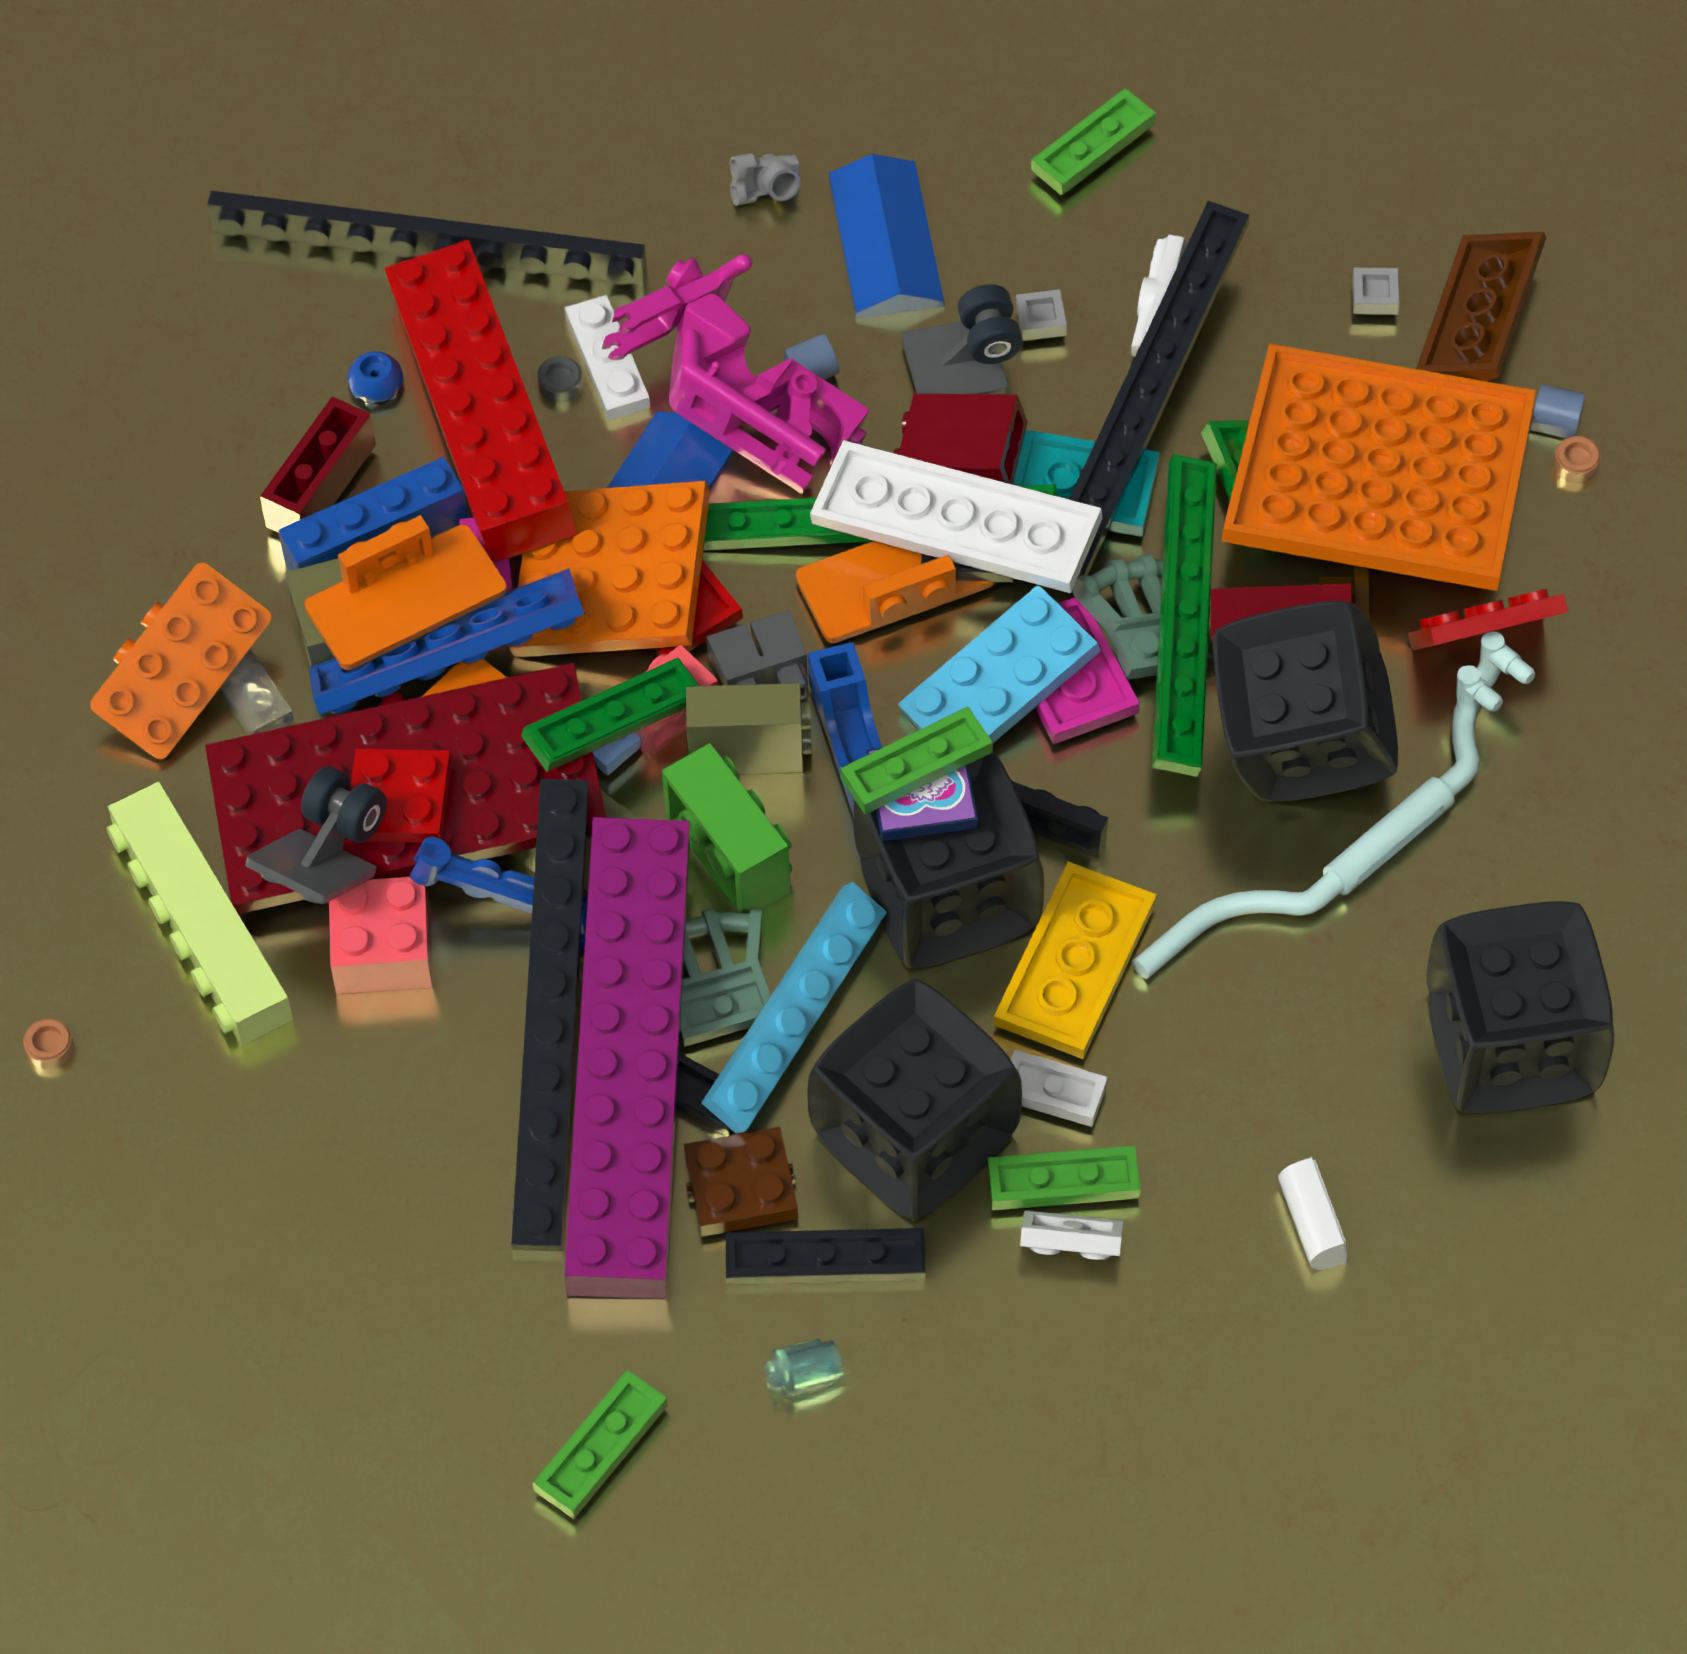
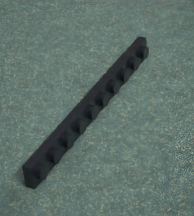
[207,190,647,285]
[1069,201,1250,577]
[511,779,590,1251]

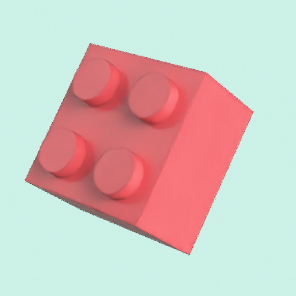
[329,877,432,994]

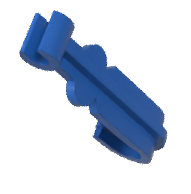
[410,837,588,957]

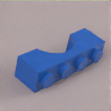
[278,457,468,571]
[808,642,883,817]

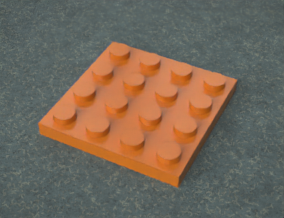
[509,481,710,657]

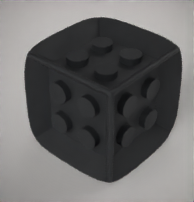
[1214,601,1398,801]
[853,750,1044,968]
[1426,901,1615,1113]
[807,979,1022,1221]

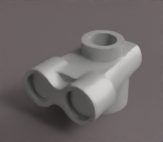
[730,153,801,206]

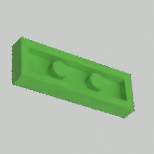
[1031,88,1156,195]
[840,706,993,815]
[987,1146,1141,1210]
[533,1370,668,1519]

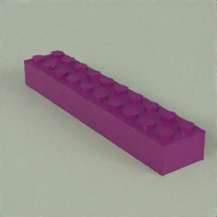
[564,817,690,1299]

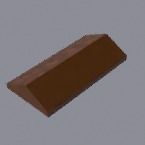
[1416,231,1547,381]

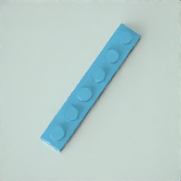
[701,882,887,1134]

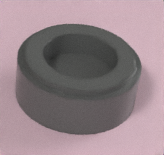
[537,356,583,402]

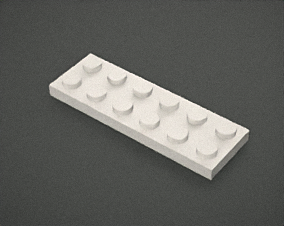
[810,440,1102,593]

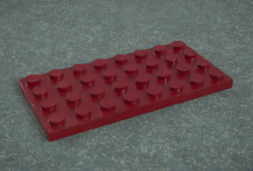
[205,663,607,914]

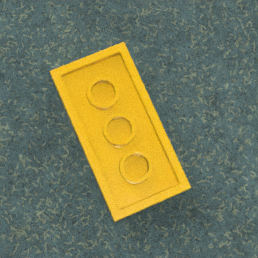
[993,861,1157,1059]

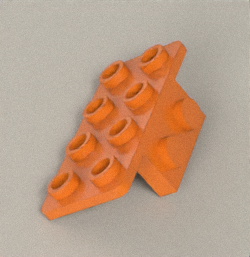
[304,515,507,670]
[796,541,995,643]
[90,563,271,760]

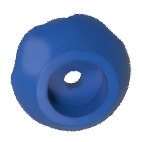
[347,351,404,404]

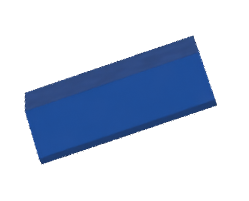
[829,154,944,318]
[607,411,734,489]

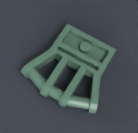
[1072,554,1214,680]
[680,907,771,1047]

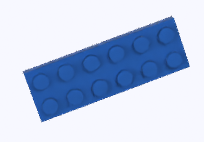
[308,568,584,715]

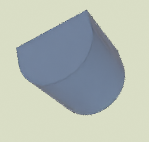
[784,334,839,380]
[1530,384,1586,438]

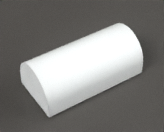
[1278,1157,1348,1270]

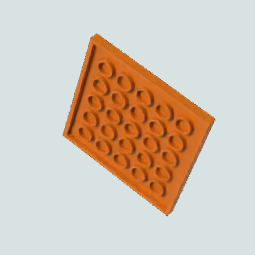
[1222,344,1536,591]

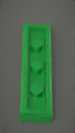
[521,657,699,772]

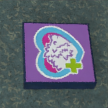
[866,748,978,842]

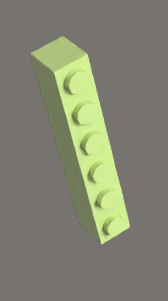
[106,782,293,1046]

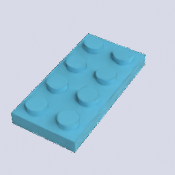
[898,585,1101,743]

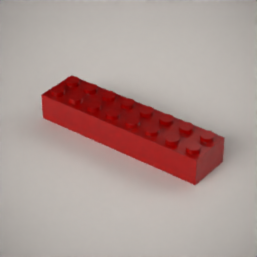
[384,240,578,563]

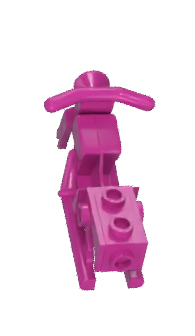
[602,254,870,494]

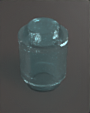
[765,1338,843,1399]

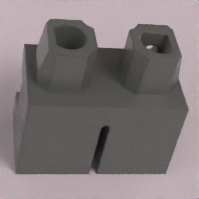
[706,610,809,700]

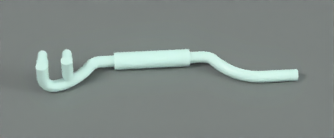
[1132,631,1535,979]

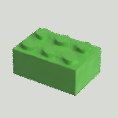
[662,743,793,913]

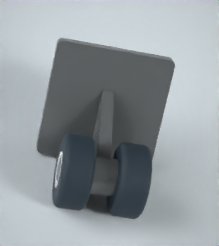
[902,284,1023,394]
[246,766,387,904]

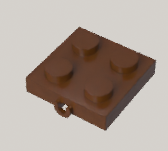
[683,1127,799,1237]

